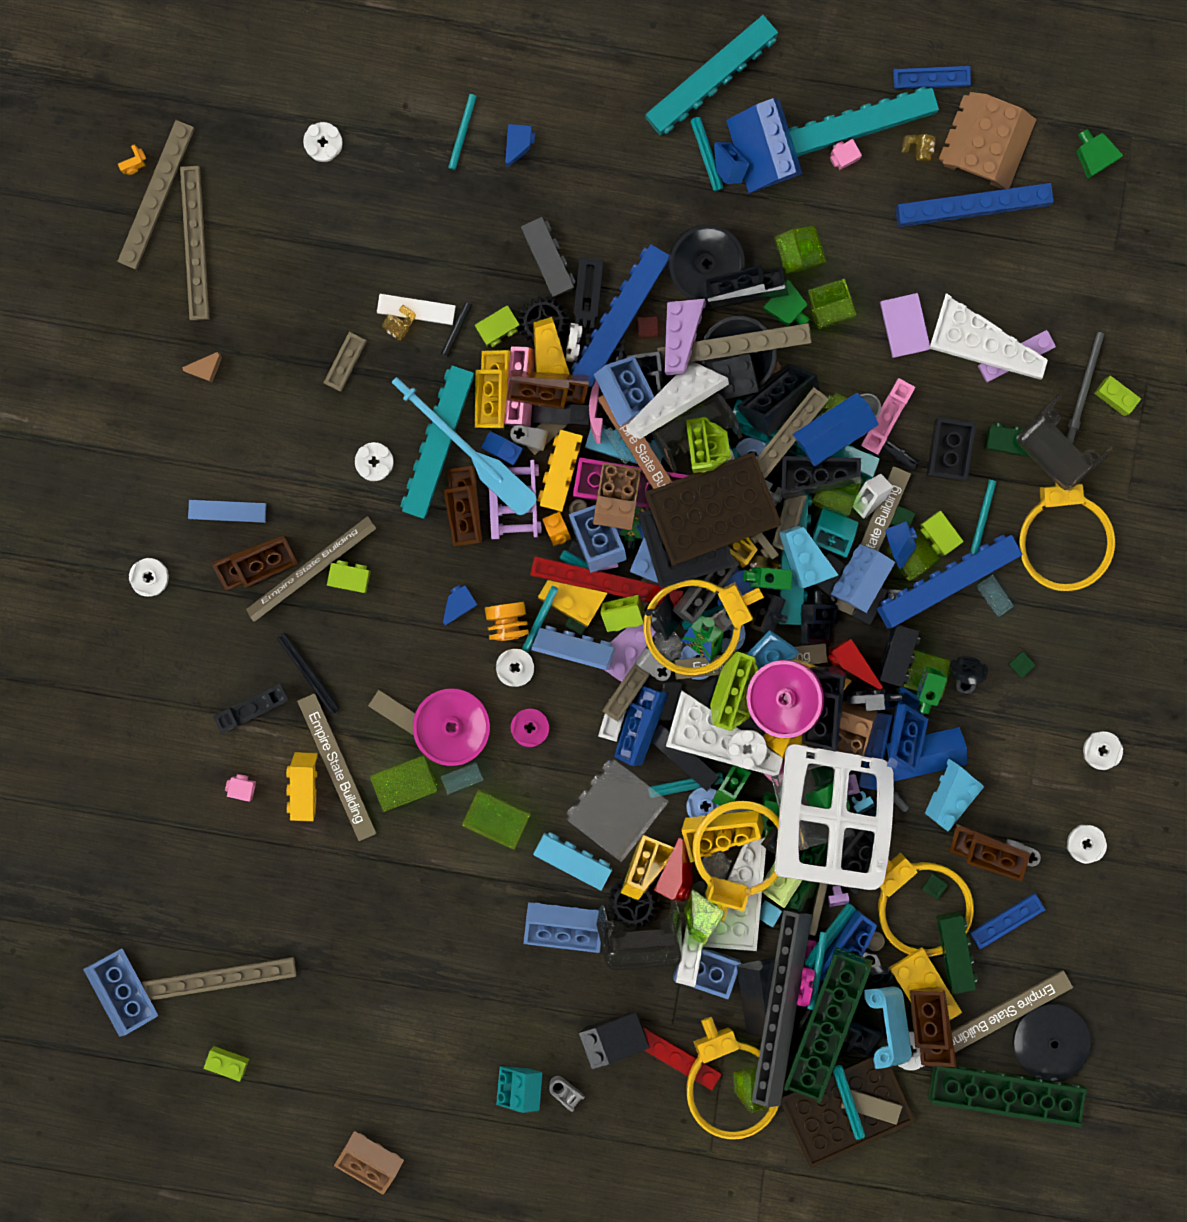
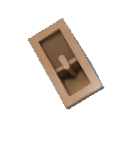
[182,352,222,382]

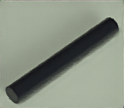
[441,302,472,357]

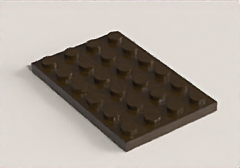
[644,452,782,566]
[781,1054,915,1169]

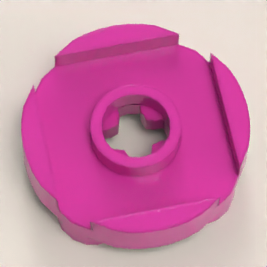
[511,708,549,747]
[797,968,815,1007]

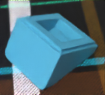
[760,900,782,927]

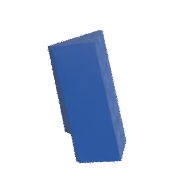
[792,393,879,467]
[614,686,669,766]
[887,687,929,773]
[886,727,968,781]

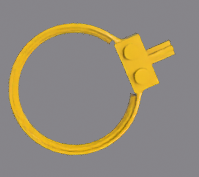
[1019,466,1115,591]
[643,579,764,675]
[692,801,779,922]
[878,853,974,957]
[686,1017,779,1139]

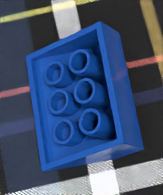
[726,98,803,194]

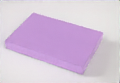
[880,293,930,358]

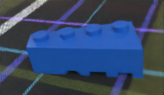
[813,910,877,981]

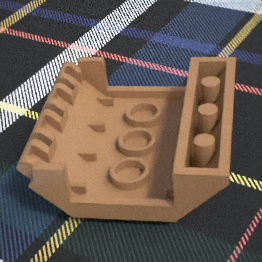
[939,92,1036,190]

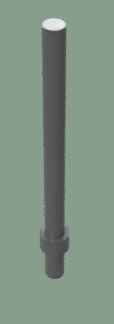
[1066,332,1104,444]

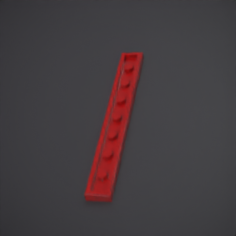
[530,556,684,607]

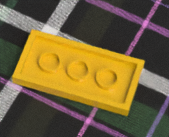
[890,947,962,1020]

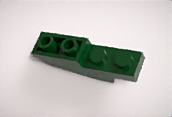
[786,834,828,913]

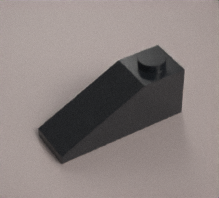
[531,404,590,426]

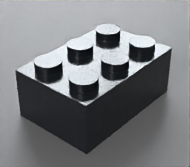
[926,418,976,482]
[876,625,921,687]

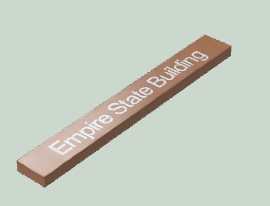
[597,395,672,489]

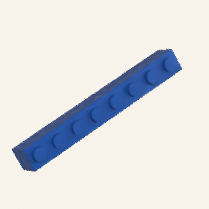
[895,183,1054,227]
[570,244,669,390]
[876,534,1022,629]

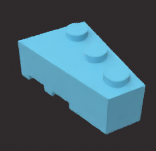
[779,526,838,588]
[925,759,984,831]

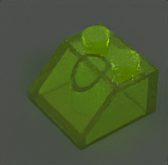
[775,226,826,274]

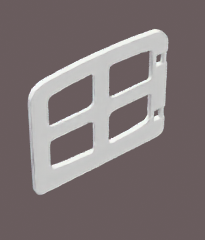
[775,744,894,890]

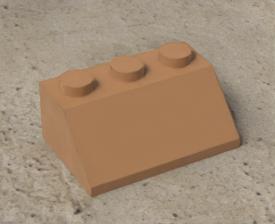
[334,1131,404,1194]

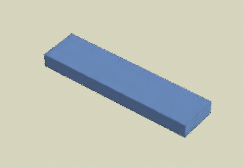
[188,500,267,523]

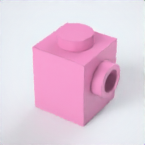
[830,139,862,170]
[225,774,256,802]

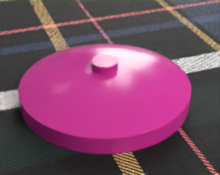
[747,660,824,738]
[413,689,490,766]

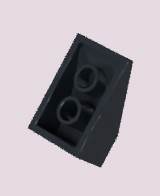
[579,1011,650,1069]

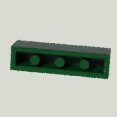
[984,423,1067,463]
[936,911,977,994]

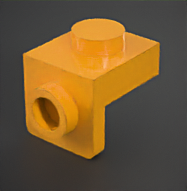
[118,145,146,175]
[542,512,571,546]

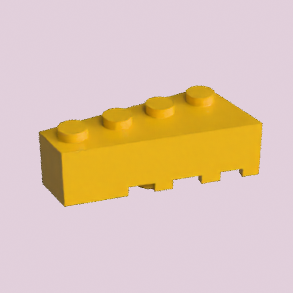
[533,317,569,406]
[537,430,583,512]
[682,811,764,863]

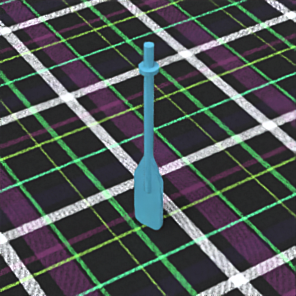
[392,377,537,515]

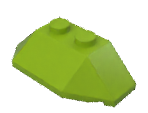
[686,417,731,473]
[710,651,758,731]

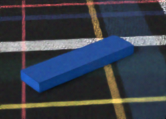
[893,66,971,90]
[858,713,893,790]
[969,893,1045,949]

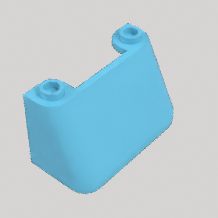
[863,986,912,1069]

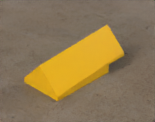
[475,350,511,428]

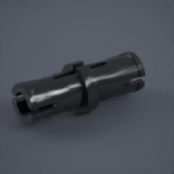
[882,439,919,470]

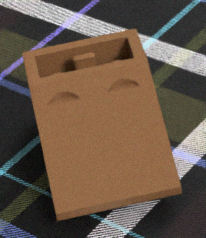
[593,463,641,530]
[837,700,878,765]

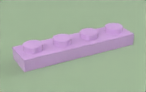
[978,330,1056,383]

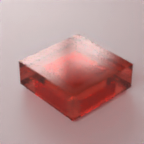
[638,317,658,338]

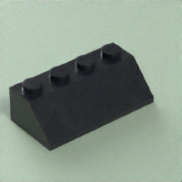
[737,364,820,436]

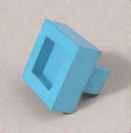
[852,791,875,815]

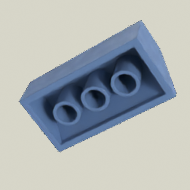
[531,625,616,670]
[523,902,605,953]
[83,948,158,1037]

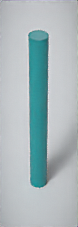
[448,94,477,170]
[970,480,997,554]
[522,586,559,652]
[807,932,828,1010]

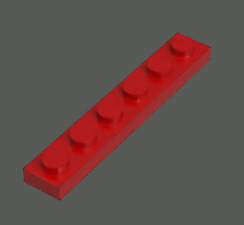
[622,1015,721,1090]

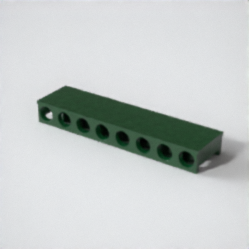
[784,947,873,1103]
[928,1066,1088,1128]

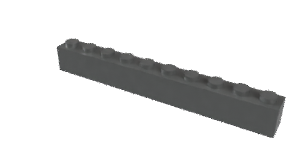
[752,910,812,1107]

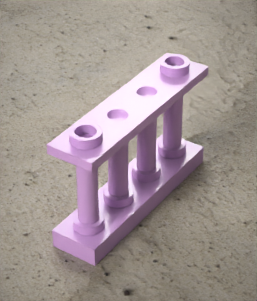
[489,460,541,540]

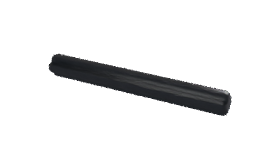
[277,633,340,714]

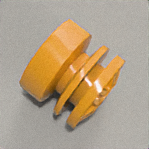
[485,602,529,641]

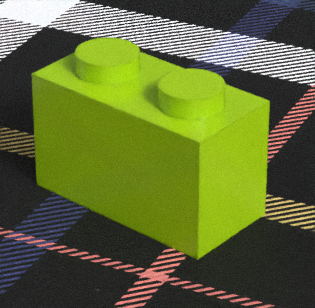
[475,305,519,347]
[1094,376,1141,416]
[920,511,964,556]
[327,560,371,593]
[601,595,645,632]
[203,1046,250,1082]

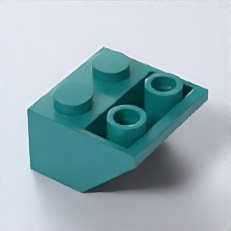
[811,508,859,558]
[496,1066,542,1113]

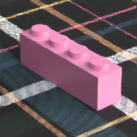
[504,347,536,427]

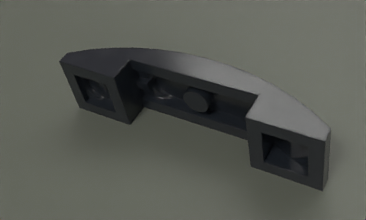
[213,683,289,734]

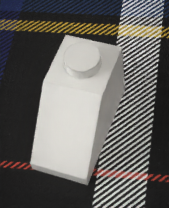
[851,474,893,519]

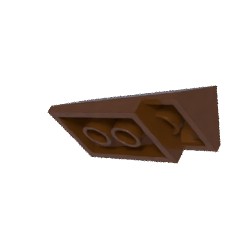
[507,370,589,409]
[443,465,483,546]
[211,536,298,591]
[950,824,1031,881]
[910,986,957,1067]

